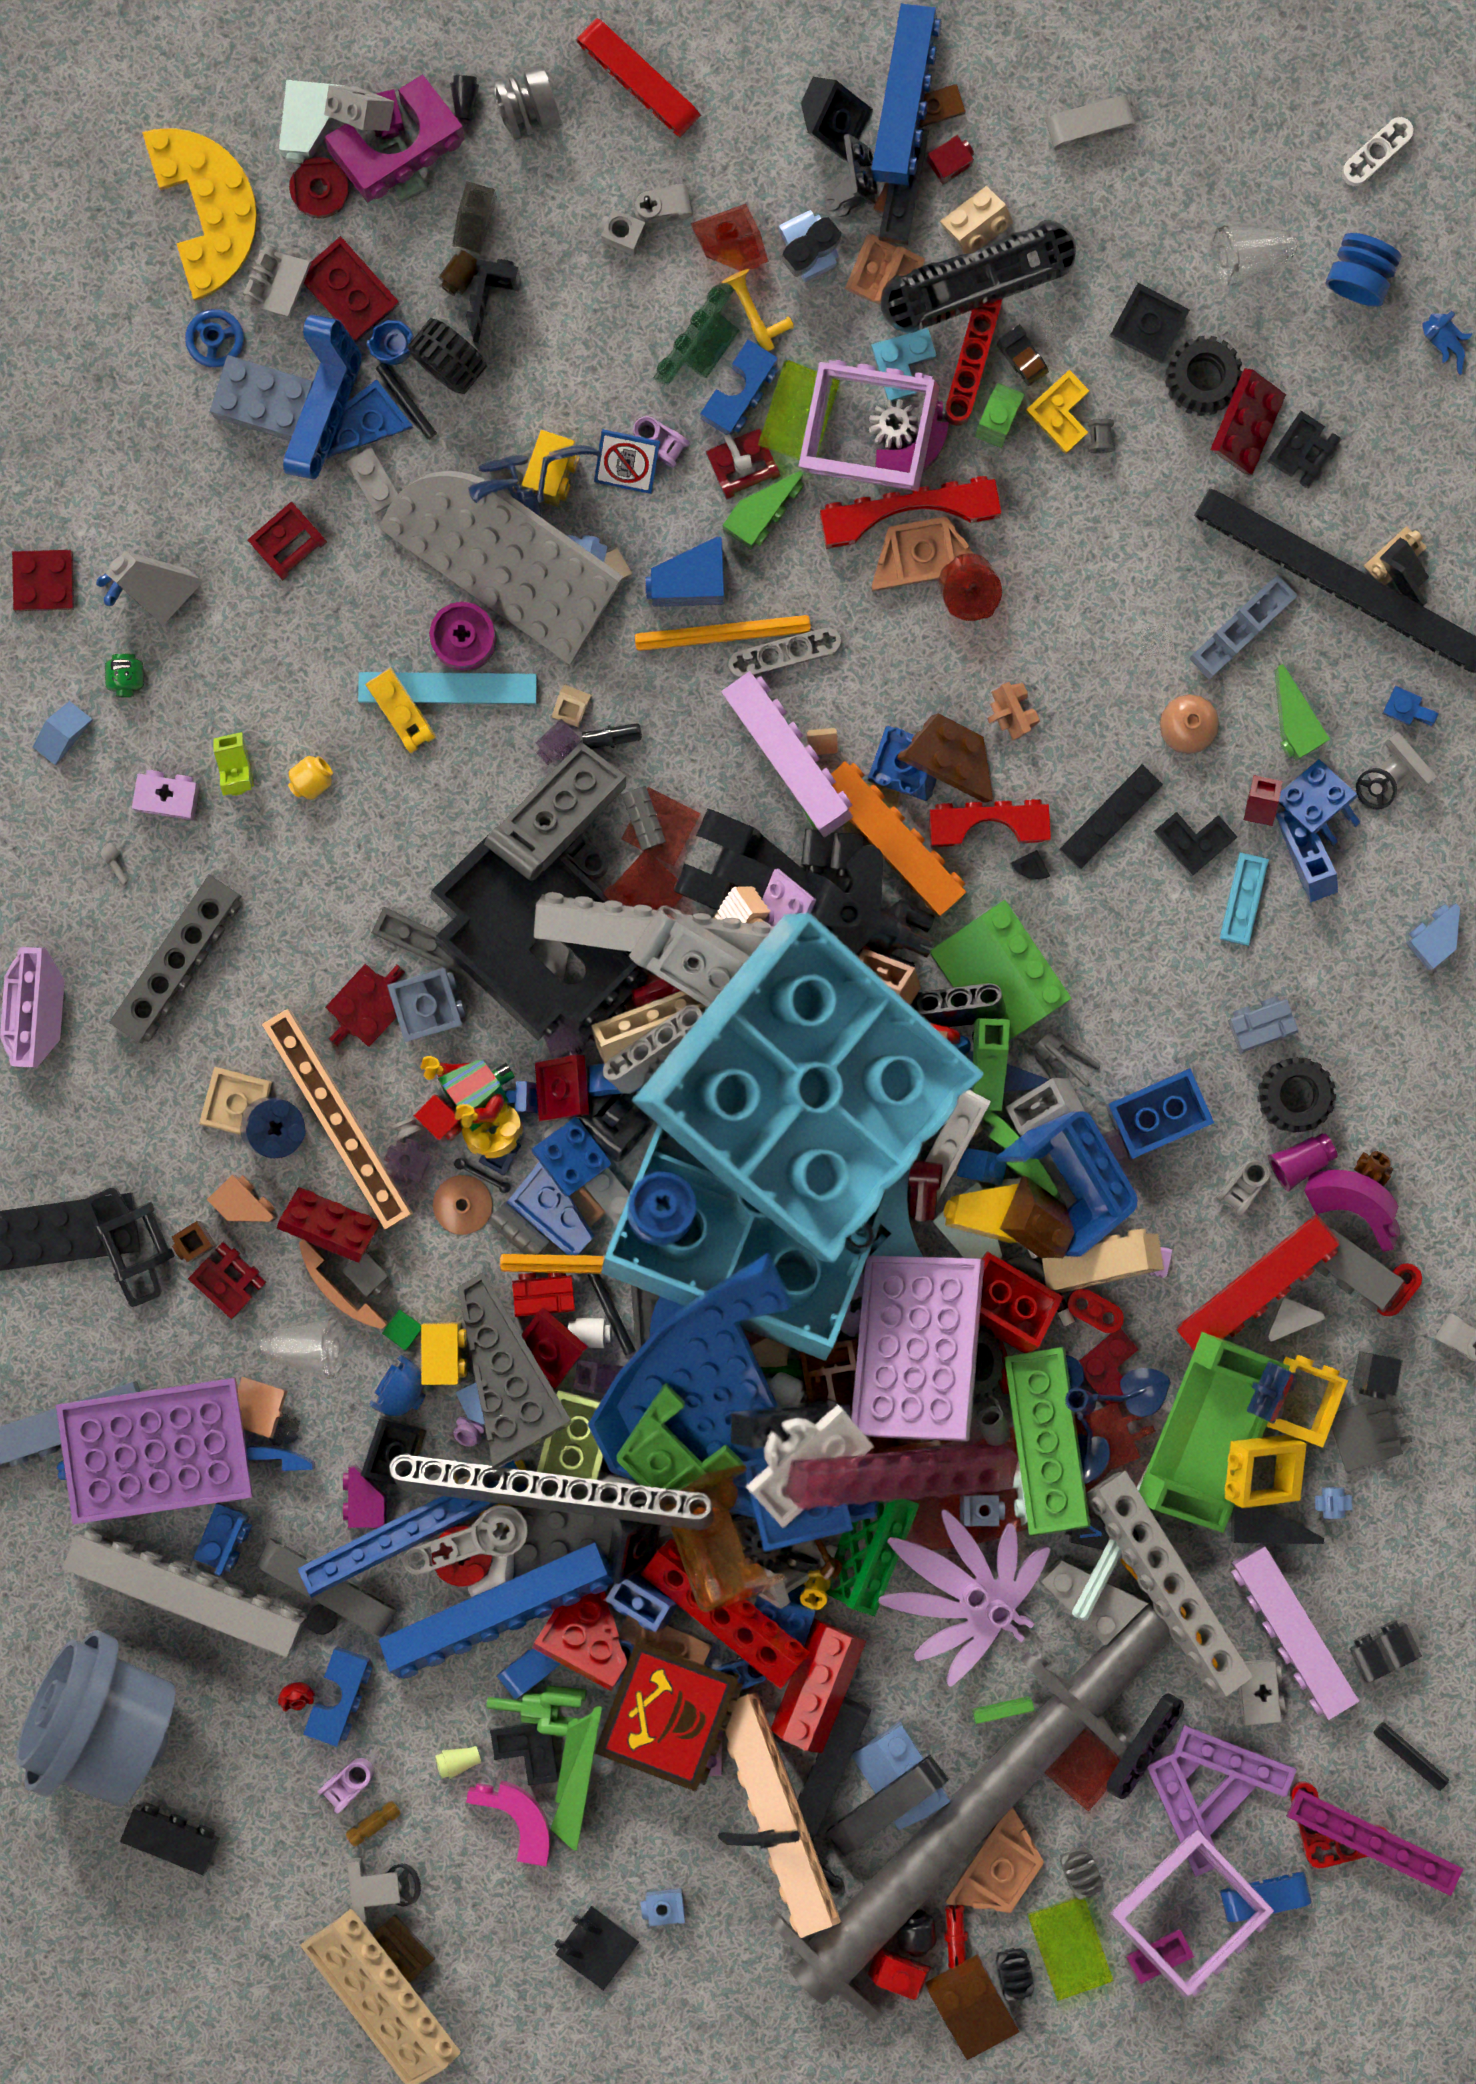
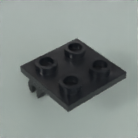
[824,134,878,217]
[554,1905,639,1991]

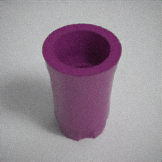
[1268,1133,1338,1192]

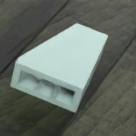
[279,80,344,163]
[931,1182,1002,1259]

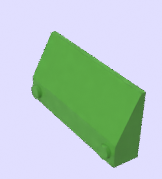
[1138,1332,1290,1533]

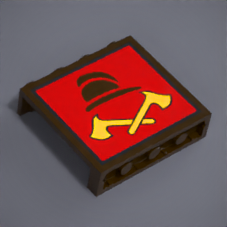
[594,1636,743,1792]

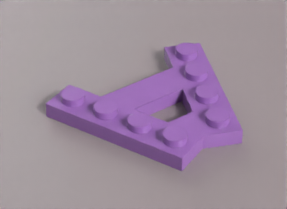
[1147,1724,1297,1877]

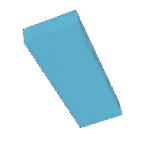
[1219,852,1269,946]

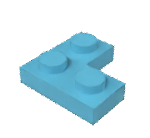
[871,328,936,402]

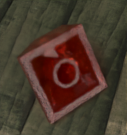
[691,204,769,271]

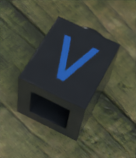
[1065,1515,1109,1550]

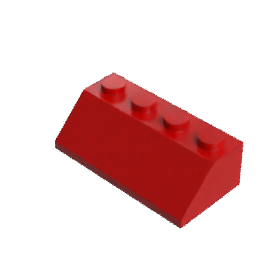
[770,1618,867,1753]

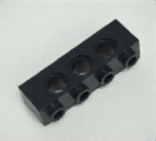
[731,1400,850,1449]

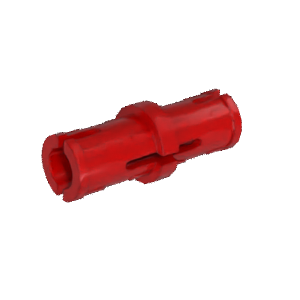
[944,1904,968,1968]

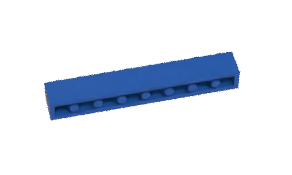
[378,1543,614,1679]

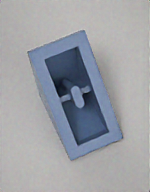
[33,701,93,765]

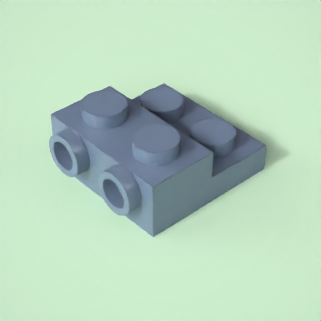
[387,967,466,1042]

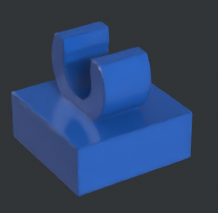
[504,1081,538,1113]

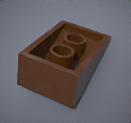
[925,1954,1020,2060]

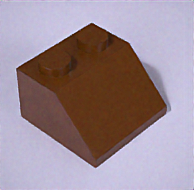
[1000,1176,1075,1259]

